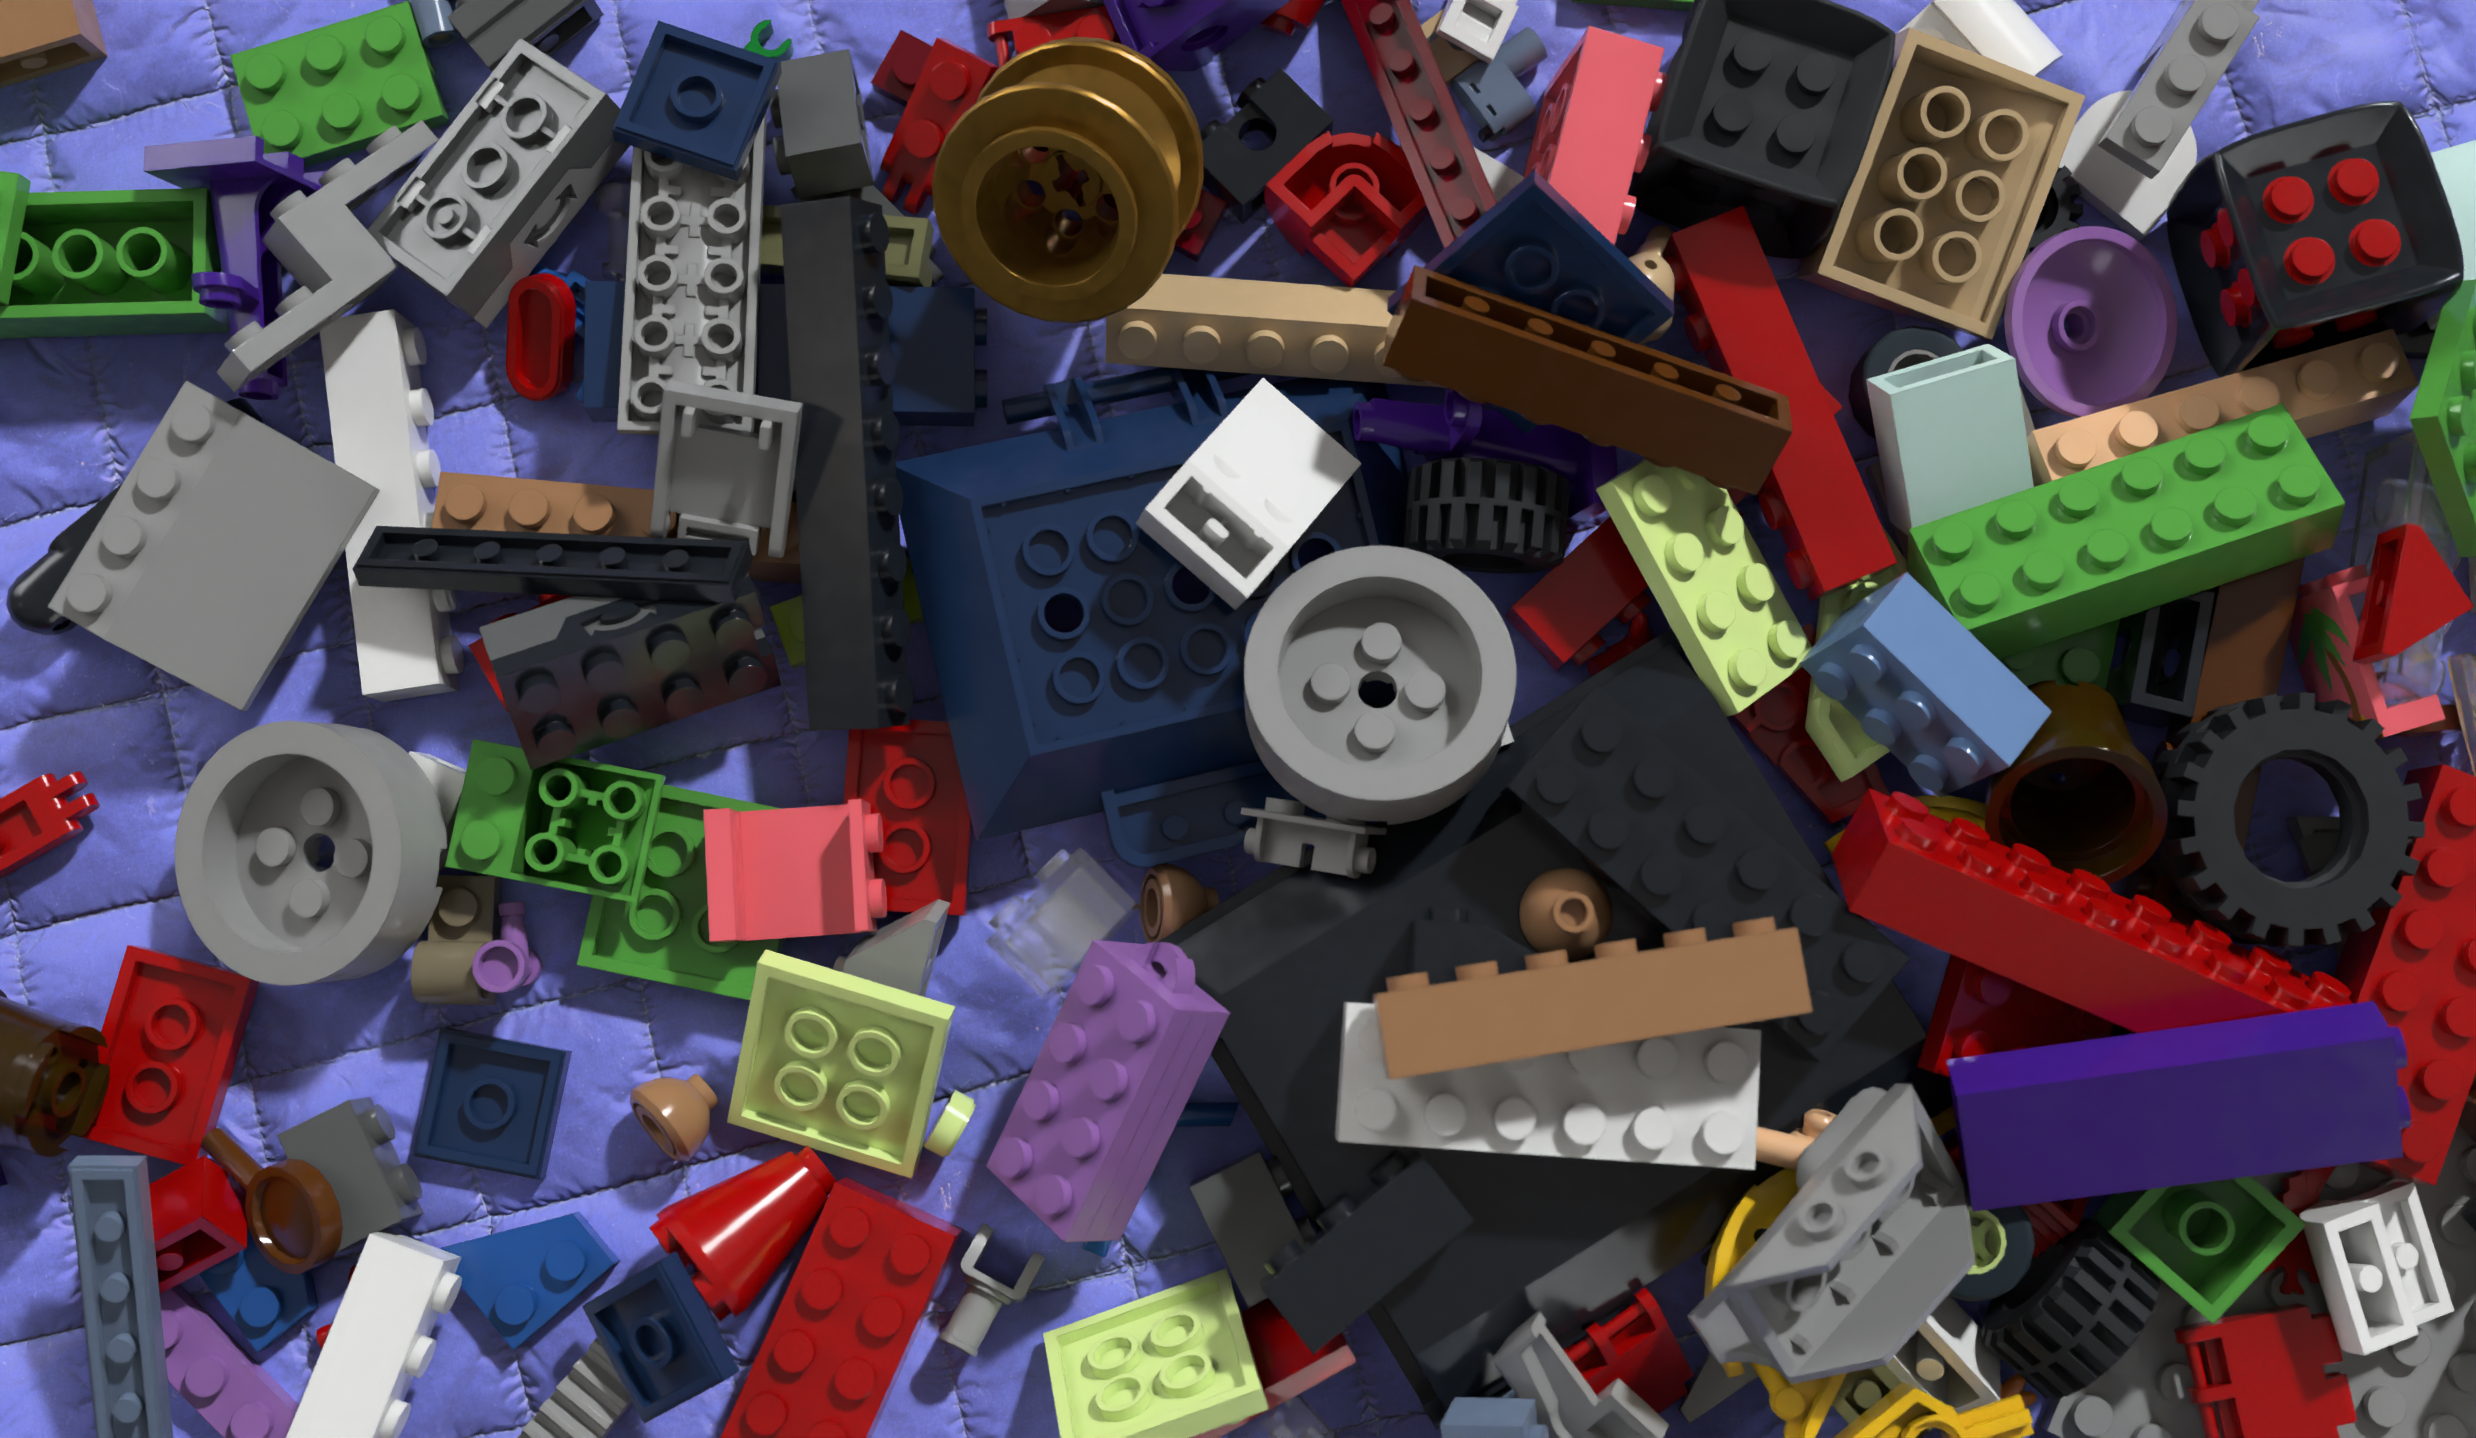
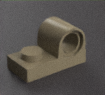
[411,875,502,1005]

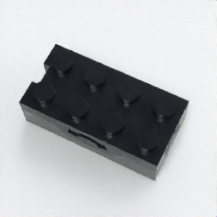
[479,574,781,770]

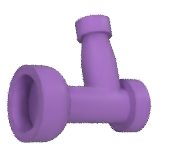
[472,901,543,993]

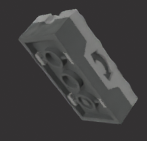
[367,38,630,329]

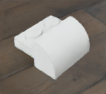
[1898,0,2063,78]
[2300,1181,2454,1355]

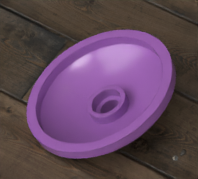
[2004,226,2178,418]

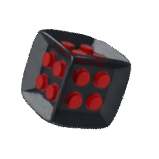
[2167,101,2464,377]

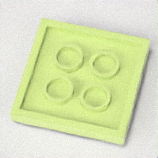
[727,949,955,1179]
[1043,1268,1269,1438]

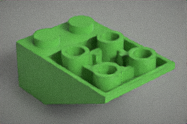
[445,739,666,904]

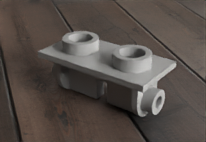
[1241,797,1387,879]

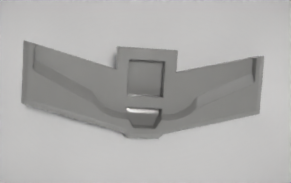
[1492,1311,1669,1438]

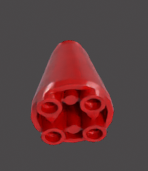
[649,1146,837,1322]

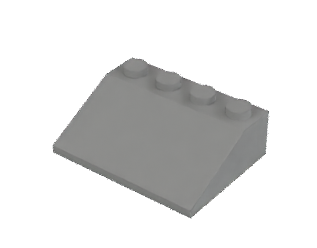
[48,380,380,712]

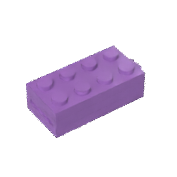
[986,940,1230,1242]

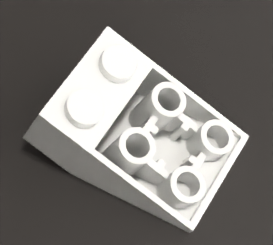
[1136,378,1362,610]

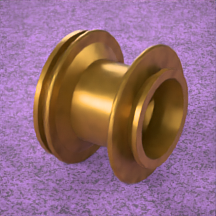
[932,37,1204,323]

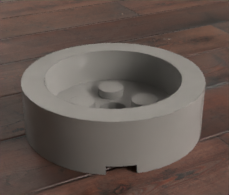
[1244,546,1516,825]
[175,721,447,986]

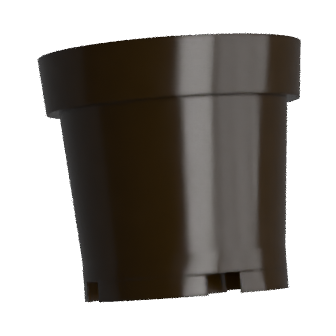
[1985,680,2168,884]
[0,989,110,1157]

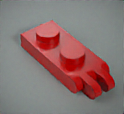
[881,37,998,215]
[0,771,100,879]

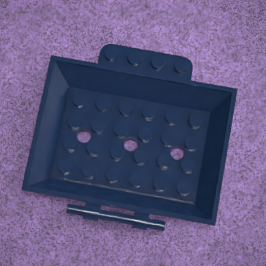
[896,367,1409,868]

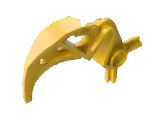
[1704,1168,2034,1438]

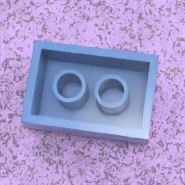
[1799,572,2052,798]

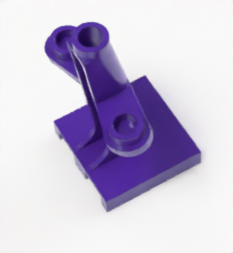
[143,135,327,400]
[1352,388,1618,527]

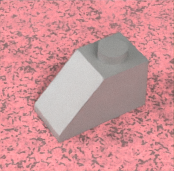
[833,899,951,997]

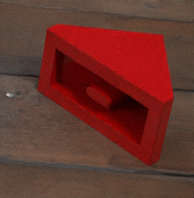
[2352,523,2474,664]

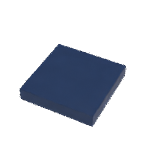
[612,21,782,181]
[413,1027,572,1180]
[582,1251,740,1423]

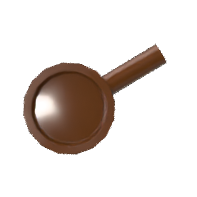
[201,1128,343,1275]

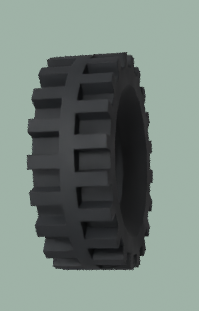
[2150,692,2425,947]

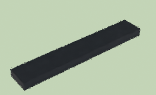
[353,526,753,603]

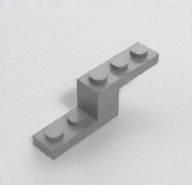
[2097,0,2260,179]
[217,120,439,392]

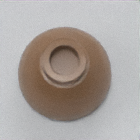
[1140,863,1219,943]
[1519,867,1613,961]
[630,1074,719,1162]

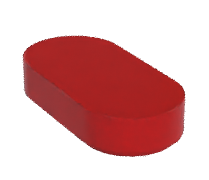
[506,273,576,401]

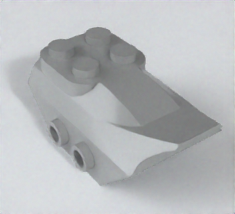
[1687,1083,1975,1384]

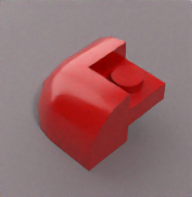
[1264,131,1429,287]

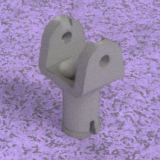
[939,1223,1046,1357]

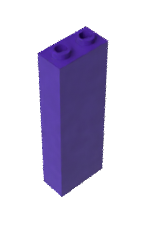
[1946,1001,2411,1211]

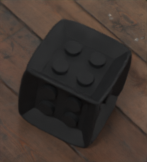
[1628,0,1896,259]

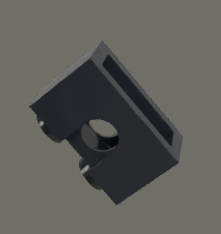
[1200,68,1334,224]
[2105,590,2215,728]

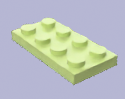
[1596,459,1812,717]

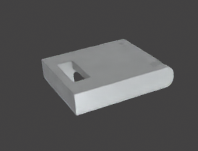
[650,380,803,559]

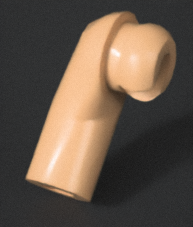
[1756,1109,1836,1171]

